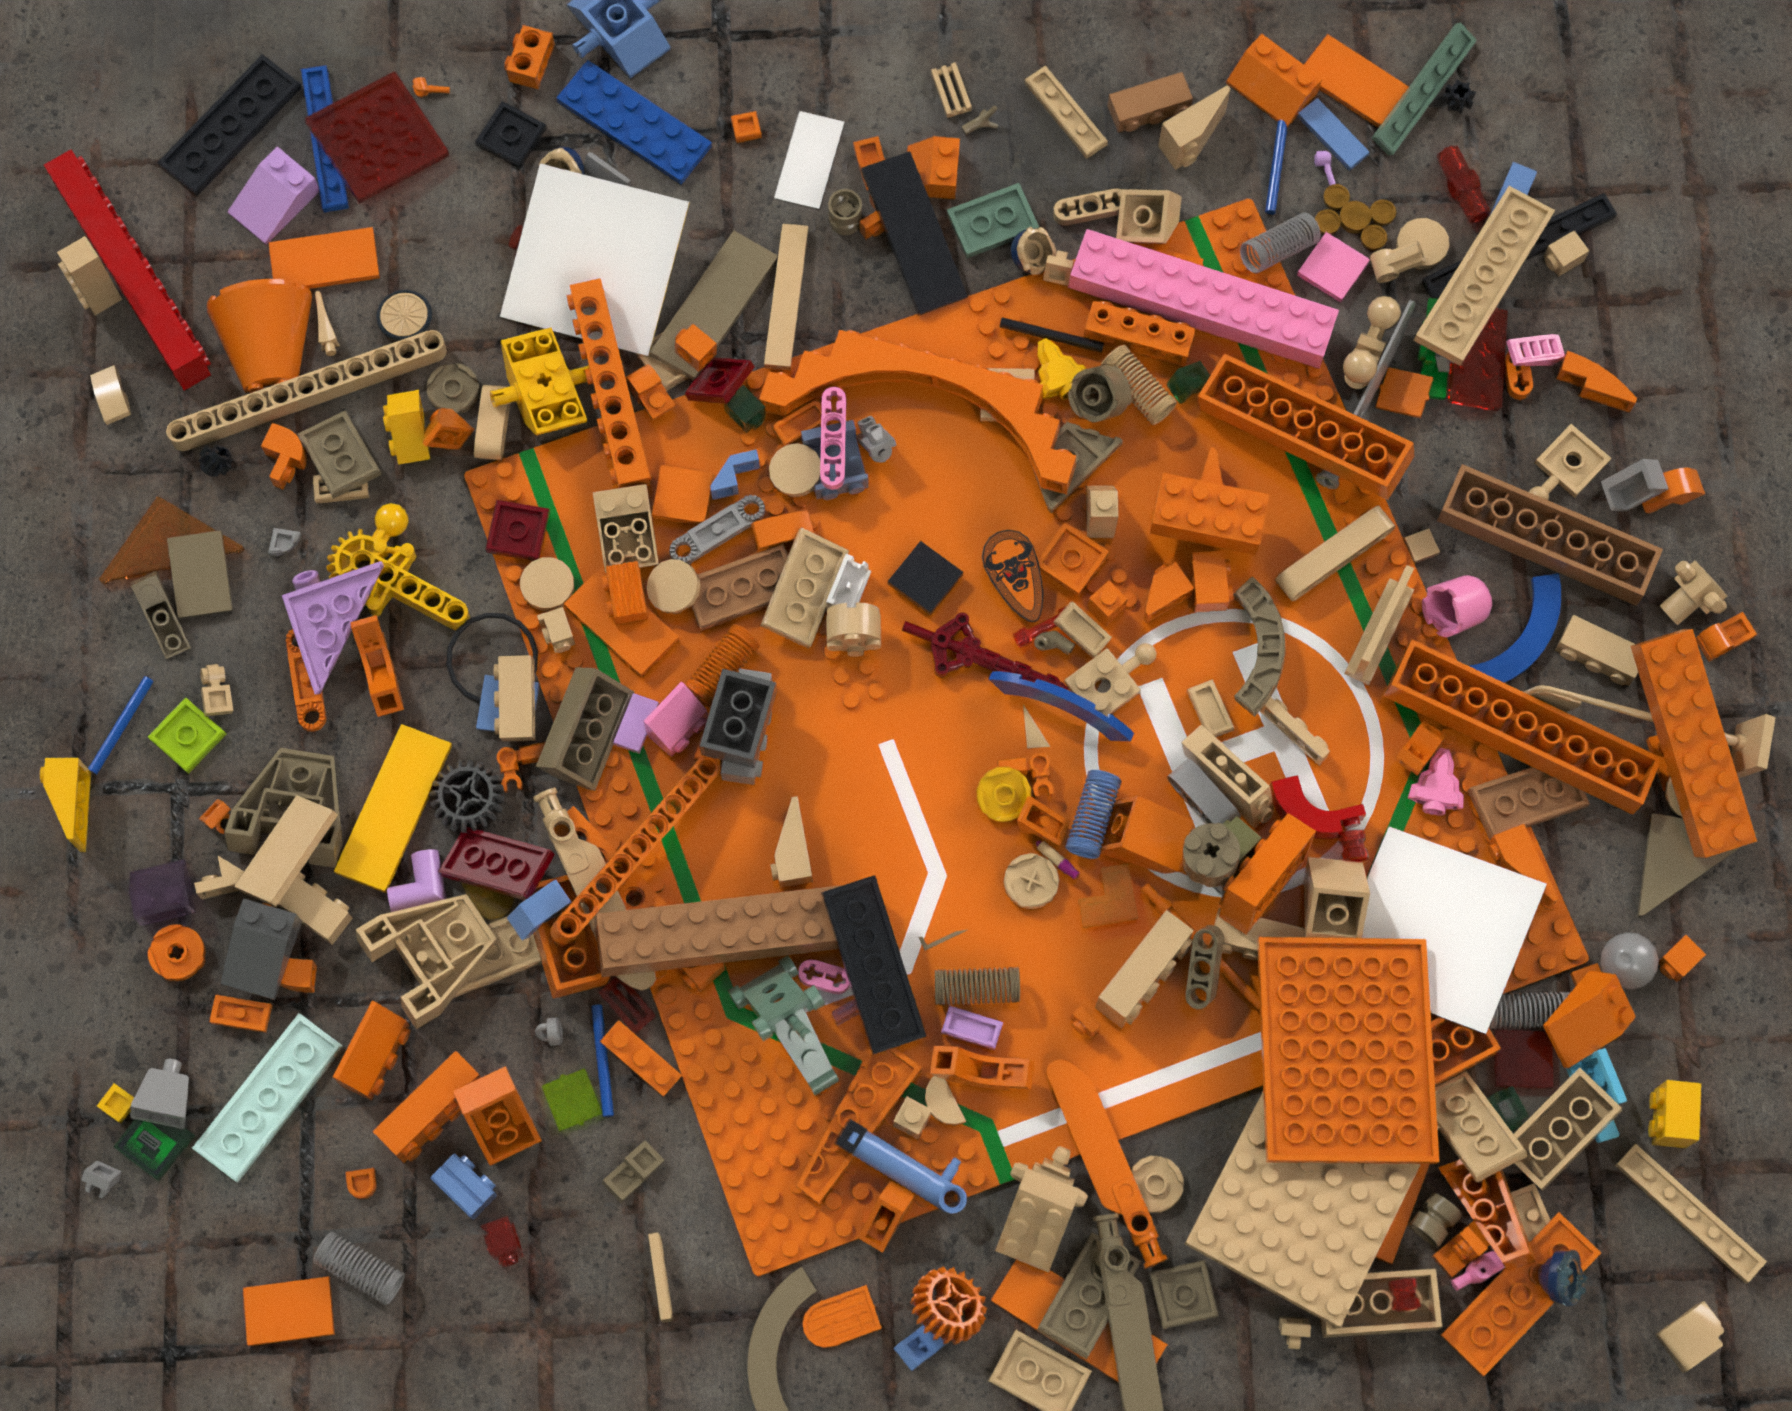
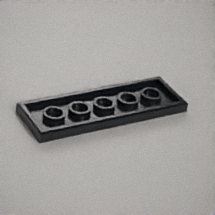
[157,54,302,196]
[861,151,968,316]
[821,875,927,1054]

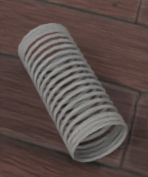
[1240,212,1321,273]
[1489,992,1570,1029]
[313,1231,405,1305]

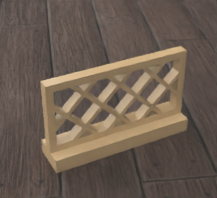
[1344,565,1415,685]

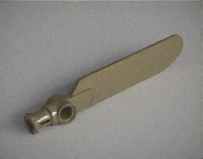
[1093,1213,1164,1411]

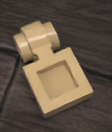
[200,664,233,716]

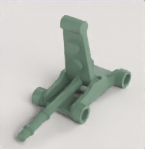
[728,955,839,1095]

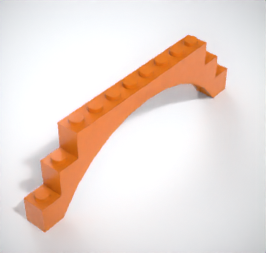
[759,330,1076,495]

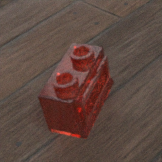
[480,1216,524,1267]

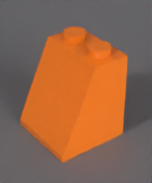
[1098,795,1194,874]

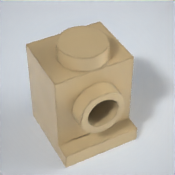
[537,607,575,653]

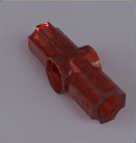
[1436,145,1491,224]

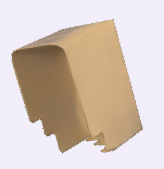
[1655,1301,1724,1373]

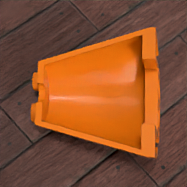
[207,279,312,393]

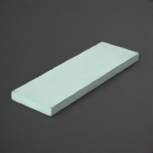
[192,1013,344,1183]

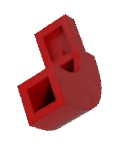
[1269,775,1366,839]

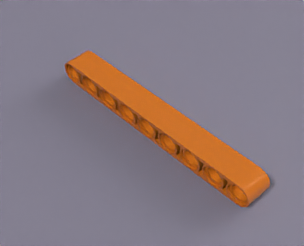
[550,756,721,944]

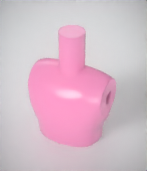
[1451,1251,1504,1291]

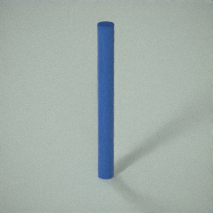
[1265,120,1287,215]
[88,676,154,775]
[591,1005,614,1117]

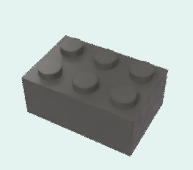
[700,669,777,769]

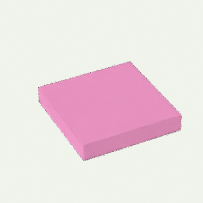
[1297,232,1370,303]

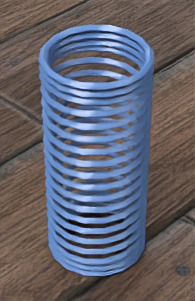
[1065,770,1122,859]

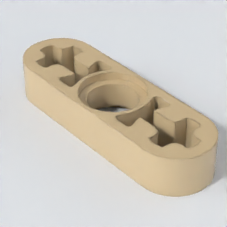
[1053,189,1121,226]

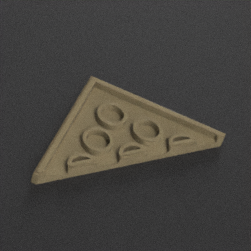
[1637,813,1757,917]

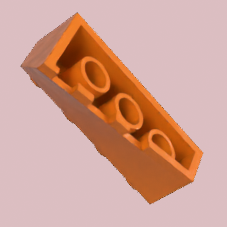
[1438,1159,1536,1271]

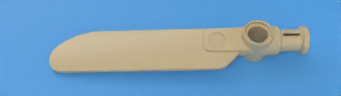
[533,788,656,991]

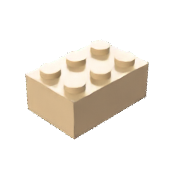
[995,1168,1081,1272]

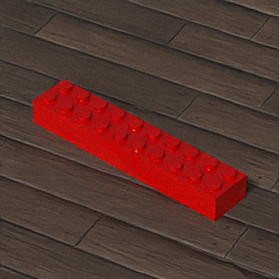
[44,149,211,391]

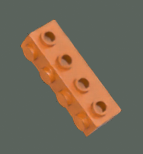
[1084,301,1196,367]

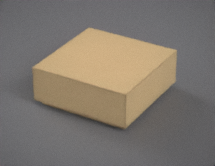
[1404,529,1440,564]

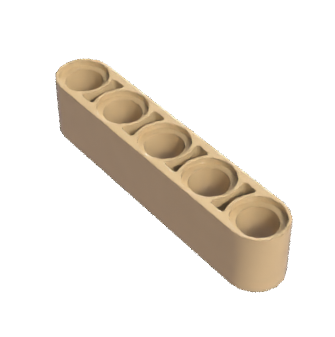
[1275,506,1396,601]

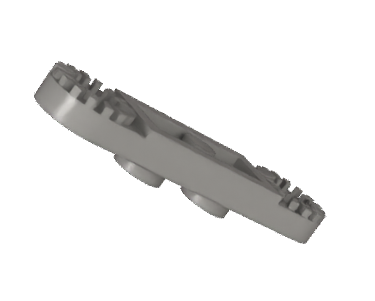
[670,495,765,564]

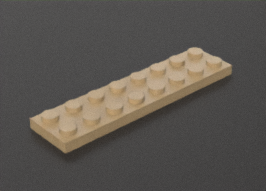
[1413,186,1555,366]

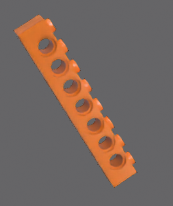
[566,278,651,488]
[551,806,725,992]

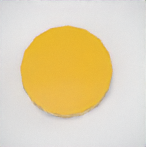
[976,767,1031,822]

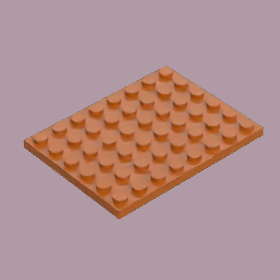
[1257,937,1439,1164]

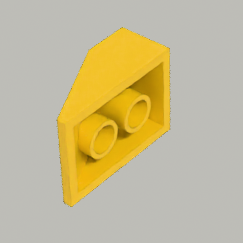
[40,758,91,852]

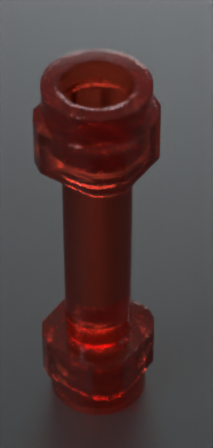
[1013,607,1065,648]

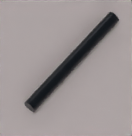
[999,317,1104,353]

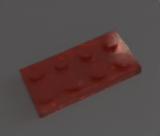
[1448,308,1508,412]

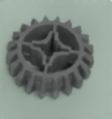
[430,759,505,833]

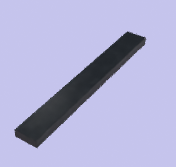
[1422,193,1617,299]

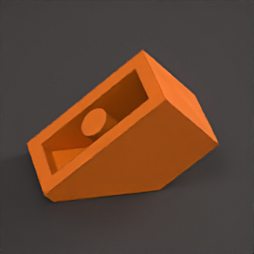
[1144,562,1194,624]
[858,1180,915,1253]

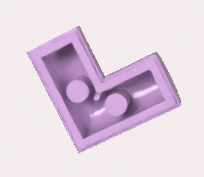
[387,849,447,912]

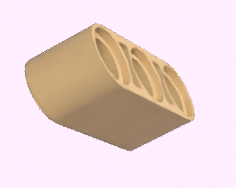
[474,385,510,460]

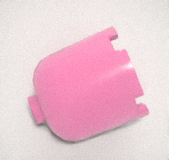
[1422,575,1492,638]

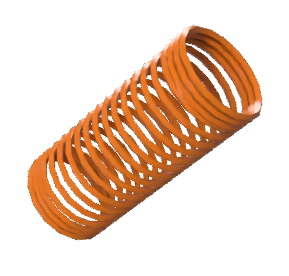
[685,624,760,707]

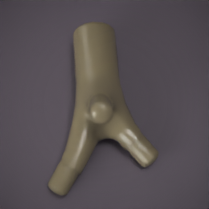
[961,106,998,135]

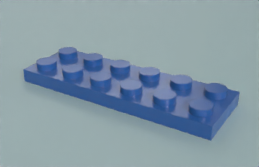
[557,60,712,185]

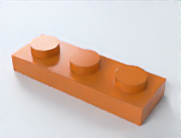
[600,1020,682,1097]

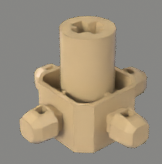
[1660,561,1728,625]

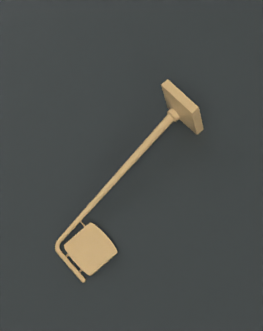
[1524,685,1776,778]

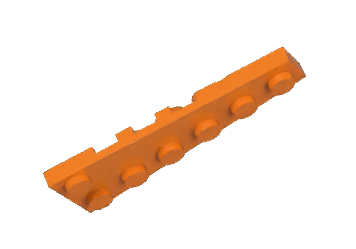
[796,1047,922,1204]

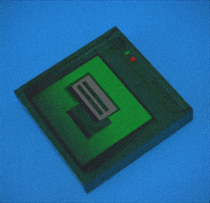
[113,1119,195,1181]

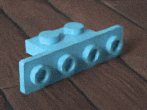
[1566,1048,1627,1143]

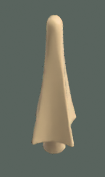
[315,291,340,356]

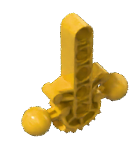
[326,503,470,631]

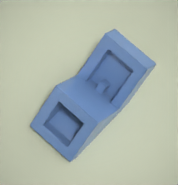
[710,450,760,500]
[507,880,572,941]
[894,1325,947,1371]

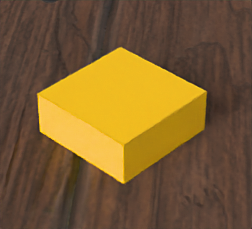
[97,1083,134,1123]

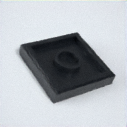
[475,101,547,169]
[888,541,963,615]

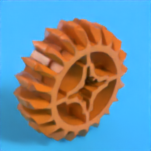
[910,1266,988,1345]

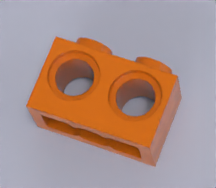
[504,25,555,90]

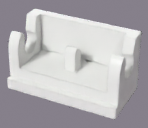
[826,554,871,609]

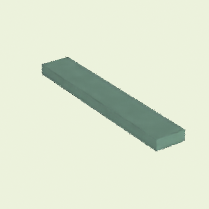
[1372,22,1477,156]

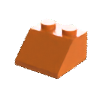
[907,136,960,199]

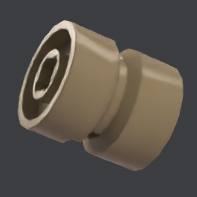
[828,189,862,235]
[1408,1193,1462,1247]

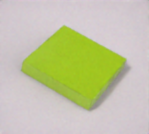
[148,698,227,774]

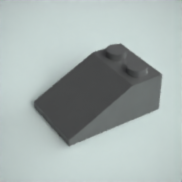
[221,899,302,1000]

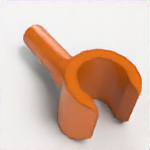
[413,77,450,97]

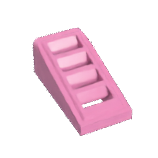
[1506,334,1565,366]

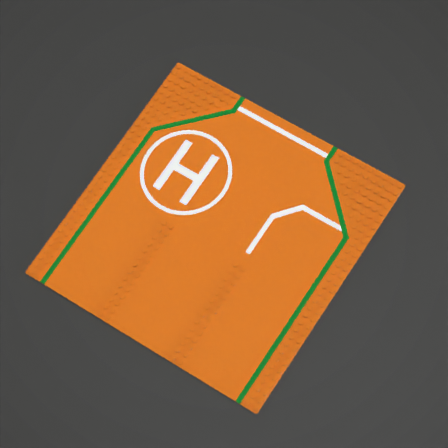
[464,199,1589,1277]

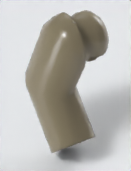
[1034,631,1075,655]

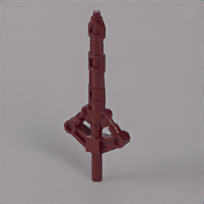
[902,612,1069,690]

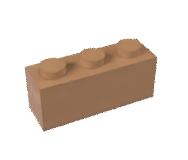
[1108,72,1193,133]

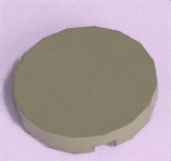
[427,363,480,415]

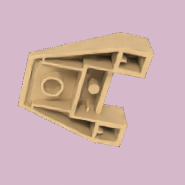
[356,894,497,1030]

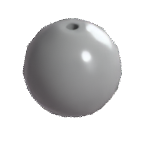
[1600,932,1659,990]

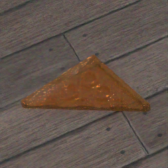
[99,496,245,584]

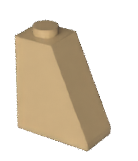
[1086,485,1118,538]

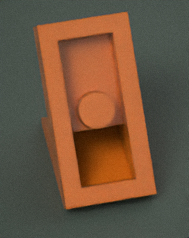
[1017,796,1070,846]

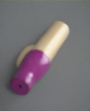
[1036,840,1080,880]

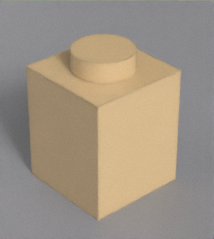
[1544,231,1589,277]
[893,1097,932,1140]

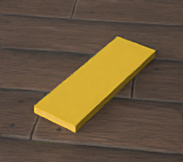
[334,724,452,893]

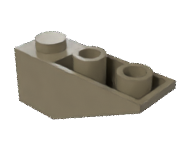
[131,571,191,659]

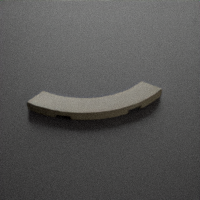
[1233,576,1286,717]
[747,1267,817,1411]

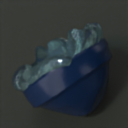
[1538,1250,1589,1307]

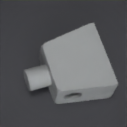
[131,1059,189,1129]

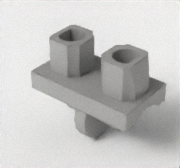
[856,416,897,463]

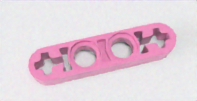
[820,387,846,490]

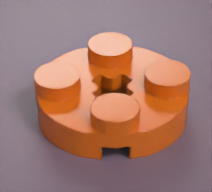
[148,924,206,981]

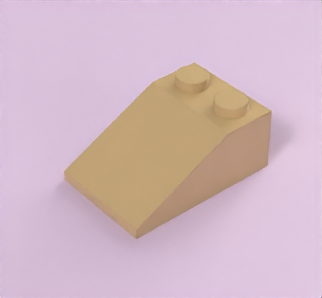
[1158,85,1231,170]

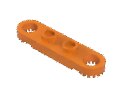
[286,628,326,732]

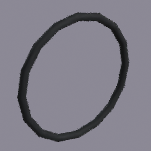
[446,613,538,703]

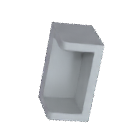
[1601,459,1668,512]

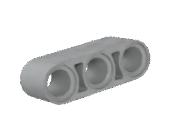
[1167,759,1241,824]

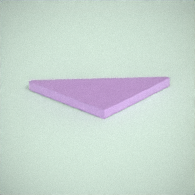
[282,561,384,695]

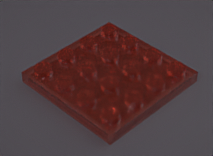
[305,71,449,204]

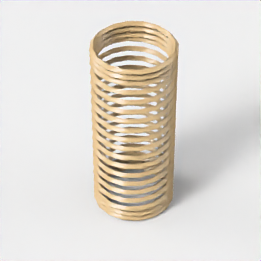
[1101,345,1177,425]

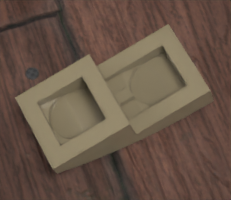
[602,1140,665,1203]

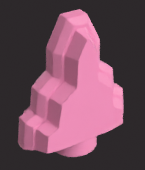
[1408,748,1464,815]

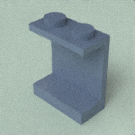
[801,420,869,500]

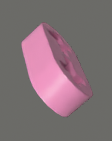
[798,959,850,994]

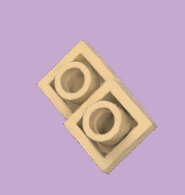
[90,365,131,425]

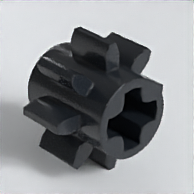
[1442,79,1476,114]
[198,444,233,477]

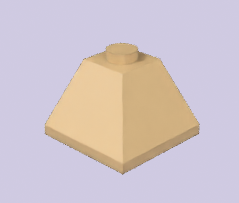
[1116,189,1182,244]

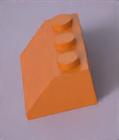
[1226,33,1322,128]
[333,1001,411,1101]

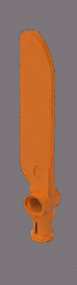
[1046,1059,1168,1269]

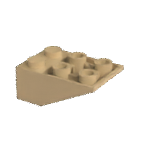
[593,484,659,573]

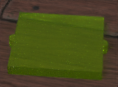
[542,1068,602,1132]

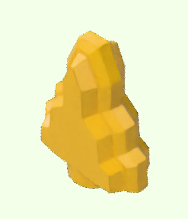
[1038,338,1086,400]

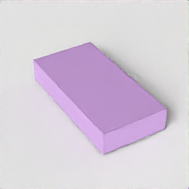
[613,693,659,754]
[941,1006,1003,1051]

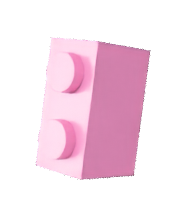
[644,682,708,757]

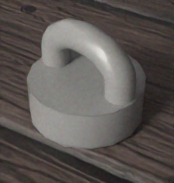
[535,1017,563,1046]

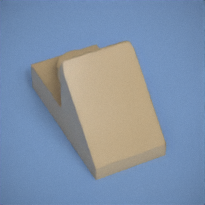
[194,856,244,900]

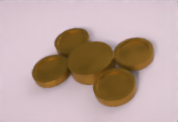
[1315,184,1396,251]

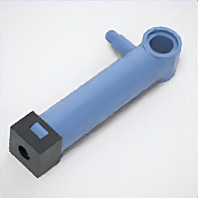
[833,1119,967,1213]

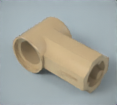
[1370,240,1426,283]

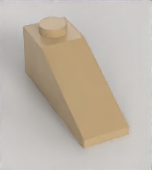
[770,796,813,888]

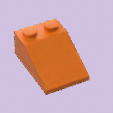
[1543,970,1636,1068]

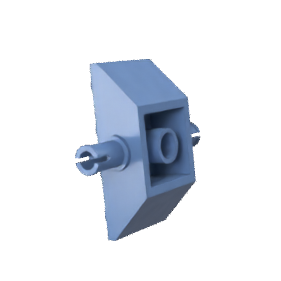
[567,0,671,79]

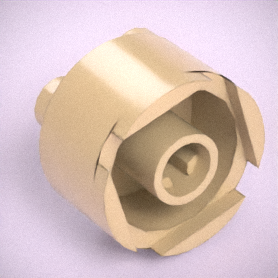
[826,602,881,657]

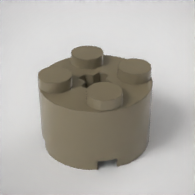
[1068,365,1132,422]
[1182,823,1240,887]

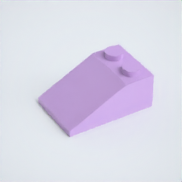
[228,147,320,245]

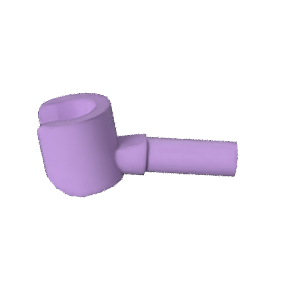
[1315,151,1336,185]

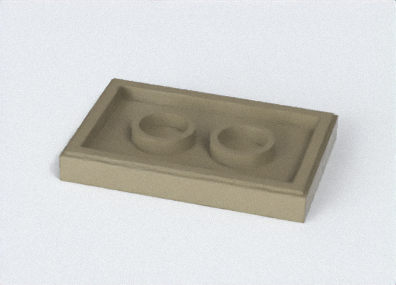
[297,411,381,499]
[167,530,233,619]

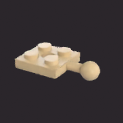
[1529,424,1612,500]
[1064,643,1157,716]

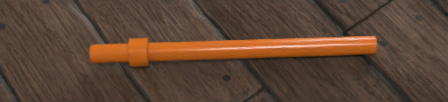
[1141,883,1260,1010]

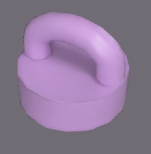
[293,570,321,590]

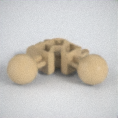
[1343,296,1401,389]

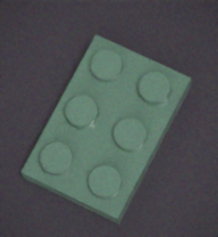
[947,183,1039,258]

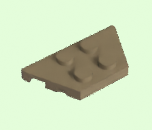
[1031,422,1123,513]

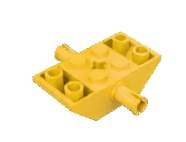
[490,327,589,436]

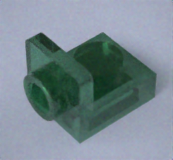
[1167,361,1211,404]

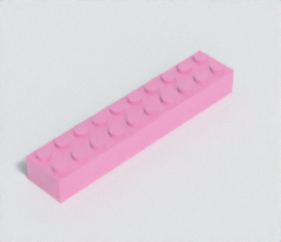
[1068,229,1339,368]

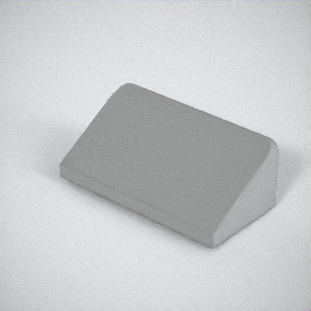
[584,152,631,187]

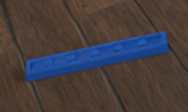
[301,65,349,213]

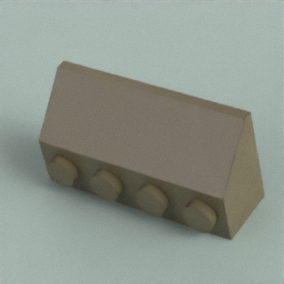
[536,667,634,791]

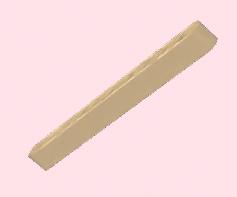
[166,330,447,451]

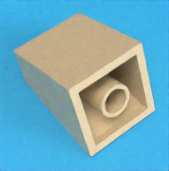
[1303,857,1370,938]

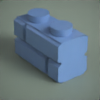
[430,1153,497,1220]

